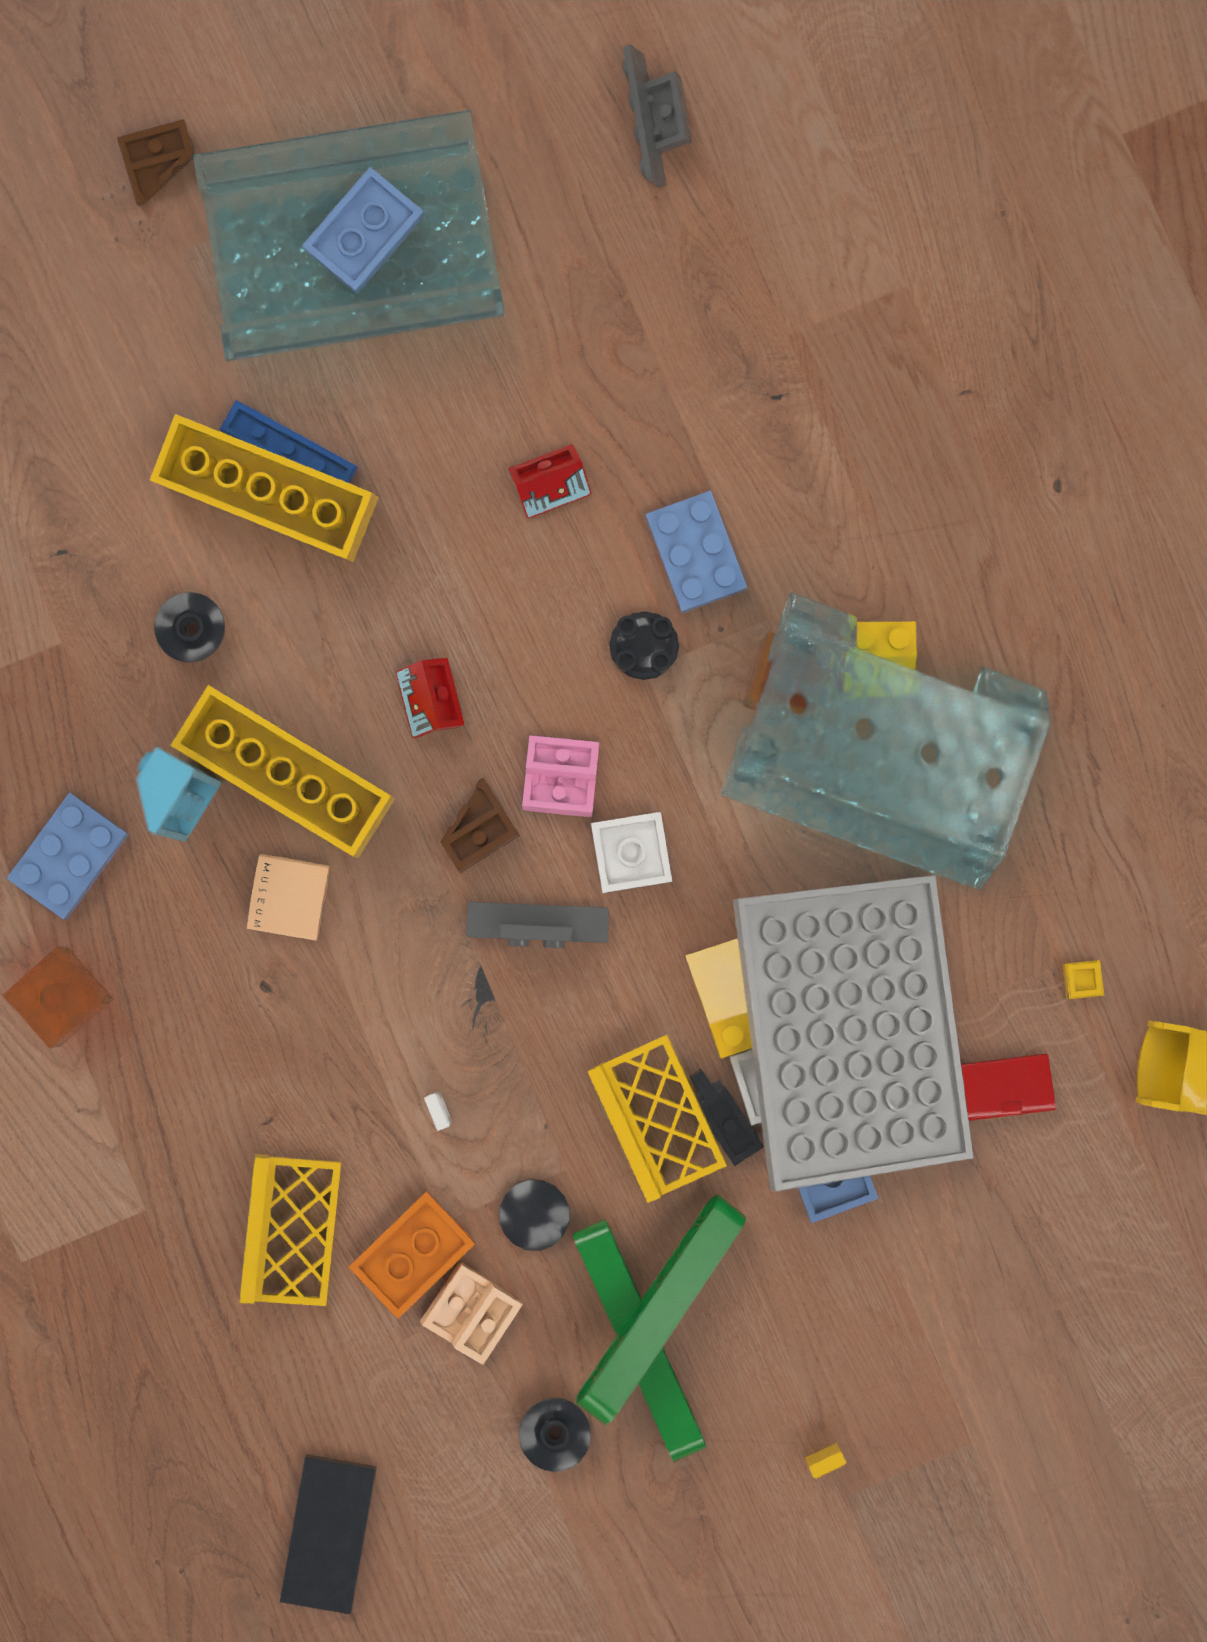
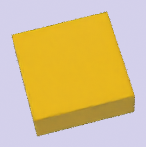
[1062,960,1104,999]
[805,1443,847,1479]

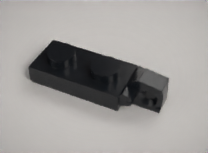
[689,1069,764,1166]

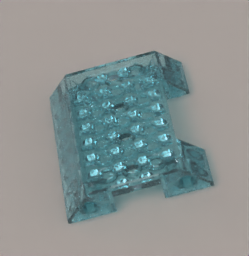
[720,592,1050,890]

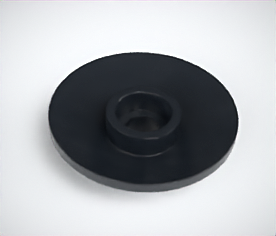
[154,592,225,663]
[519,1398,591,1472]

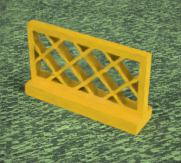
[588,1034,728,1203]
[240,1153,341,1306]

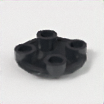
[609,611,679,680]
[499,1179,570,1251]

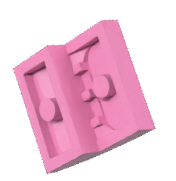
[522,735,599,817]

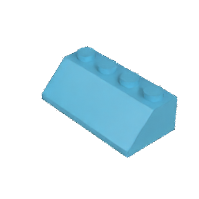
[137,747,222,842]

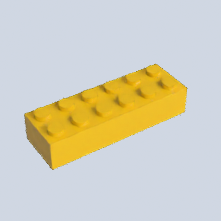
[150,414,379,562]
[170,685,395,858]

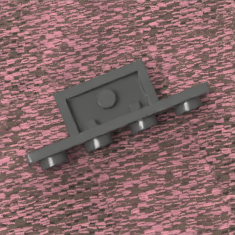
[623,44,692,188]
[466,902,609,948]

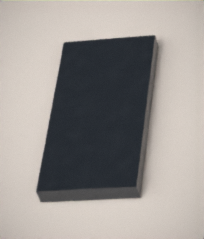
[280,1454,377,1615]

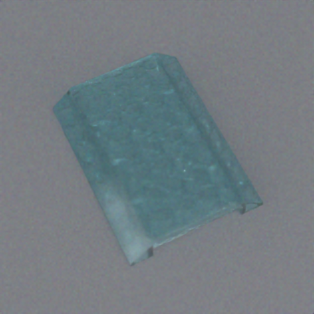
[193,110,505,361]

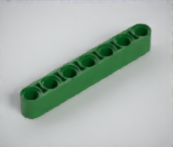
[575,1194,747,1425]
[572,1219,707,1462]

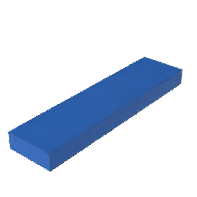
[219,400,359,483]

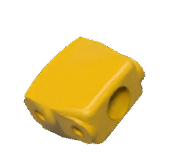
[1135,1020,1207,1115]

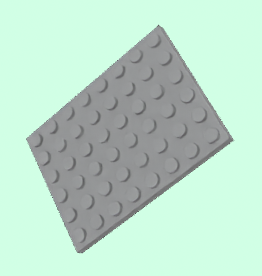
[733,875,973,1191]

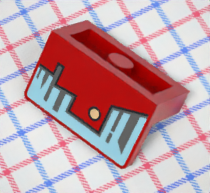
[508,444,591,518]
[396,658,465,738]

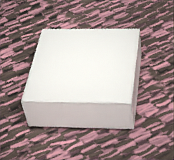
[424,1091,452,1131]

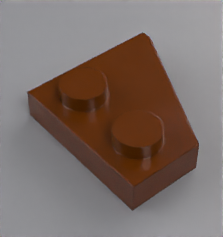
[117,119,196,206]
[440,778,520,873]

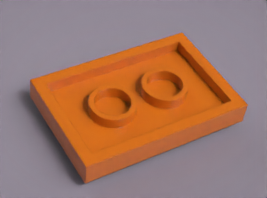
[349,1190,476,1319]

